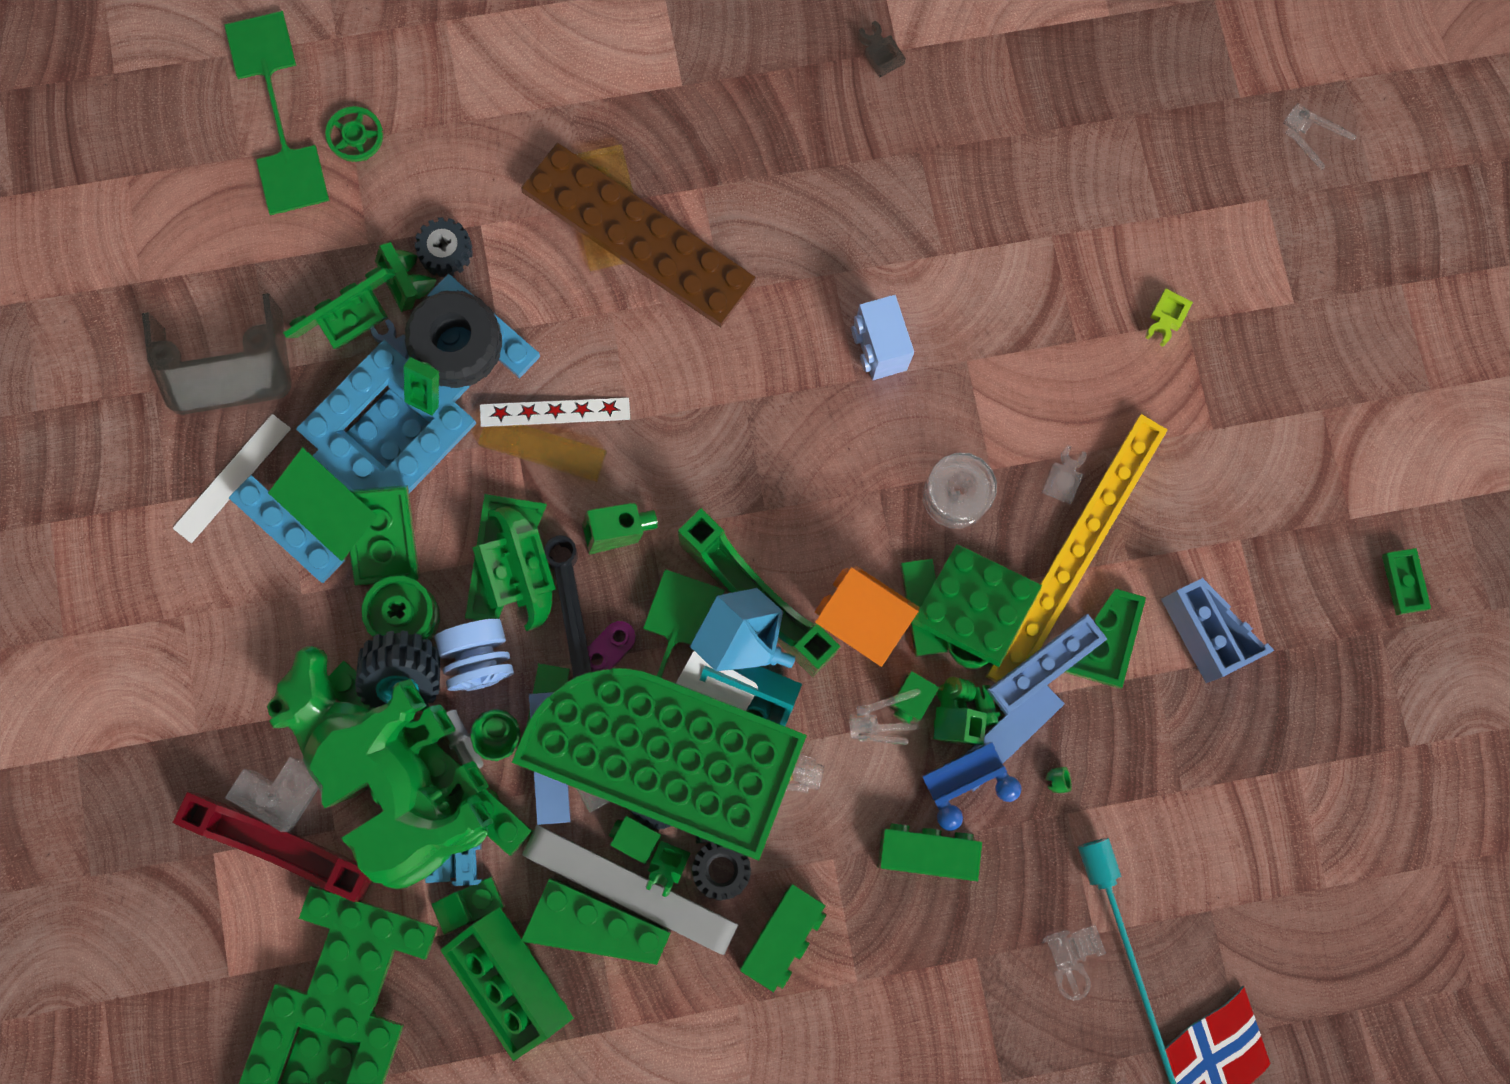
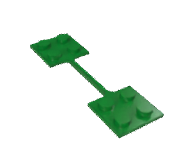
[224,11,330,216]
[643,569,725,678]

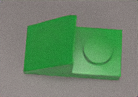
[431,876,505,935]

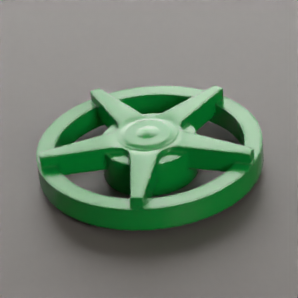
[325,106,383,162]

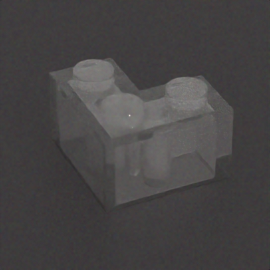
[225,757,319,832]

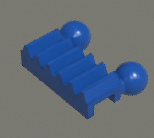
[922,742,1021,831]

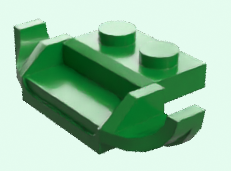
[472,506,556,631]

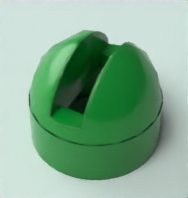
[1046,767,1072,793]

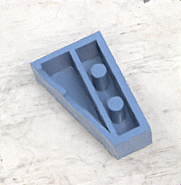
[1161,578,1274,683]

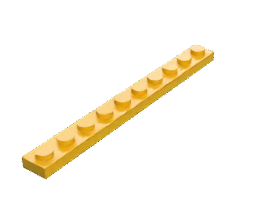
[986,414,1168,683]

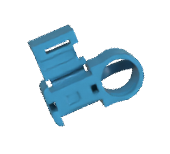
[425,844,483,886]

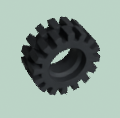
[692,842,751,900]

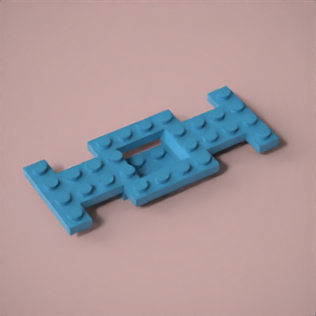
[229,274,541,583]

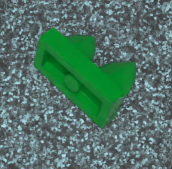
[375,242,436,312]

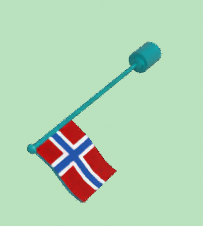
[1078,837,1271,1084]

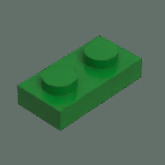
[404,357,439,416]
[1382,548,1431,615]

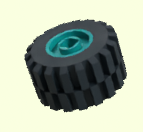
[355,631,441,713]

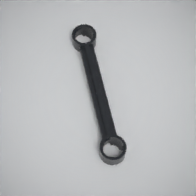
[545,535,592,678]

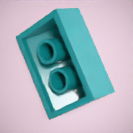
[699,666,802,726]

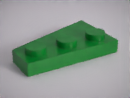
[1064,589,1146,689]

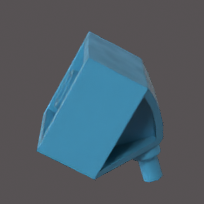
[690,588,795,671]

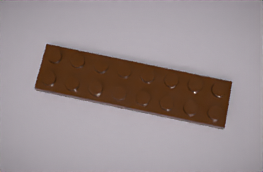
[521,143,756,328]

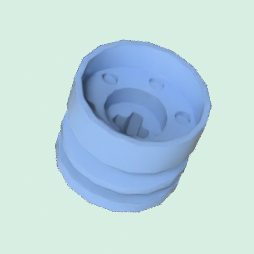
[434,619,514,691]

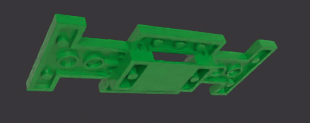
[239,886,438,1084]

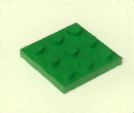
[913,544,1042,667]

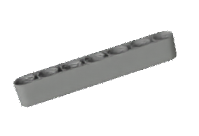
[522,825,738,955]

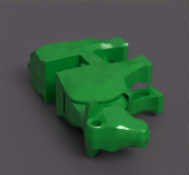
[267,646,493,889]

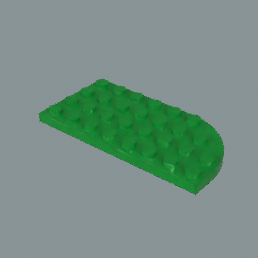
[512,668,807,861]

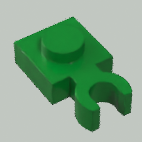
[646,841,691,897]

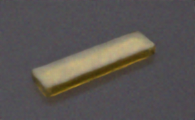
[478,425,607,482]

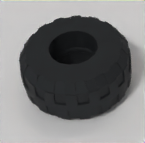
[405,290,502,388]

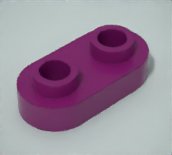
[588,621,636,672]

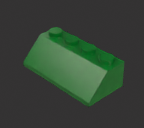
[440,907,574,1061]

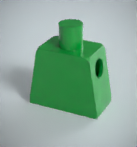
[582,503,658,555]

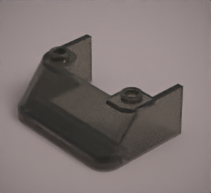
[142,293,291,415]

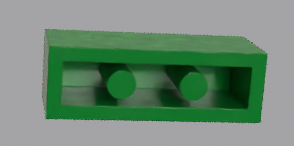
[877,823,982,882]
[739,883,827,993]

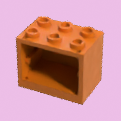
[814,566,920,667]

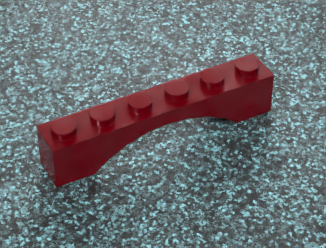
[172,792,372,902]

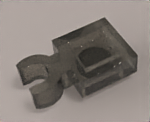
[858,21,906,78]

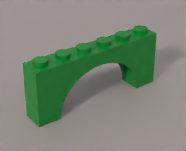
[678,508,841,678]

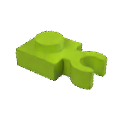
[1145,289,1193,347]

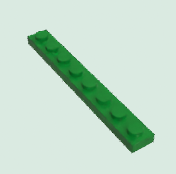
[328,660,533,856]

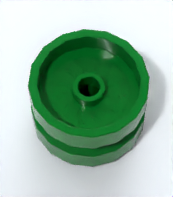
[362,576,440,640]

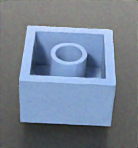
[851,295,914,380]

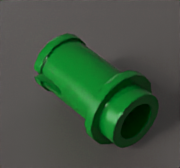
[974,685,1001,726]

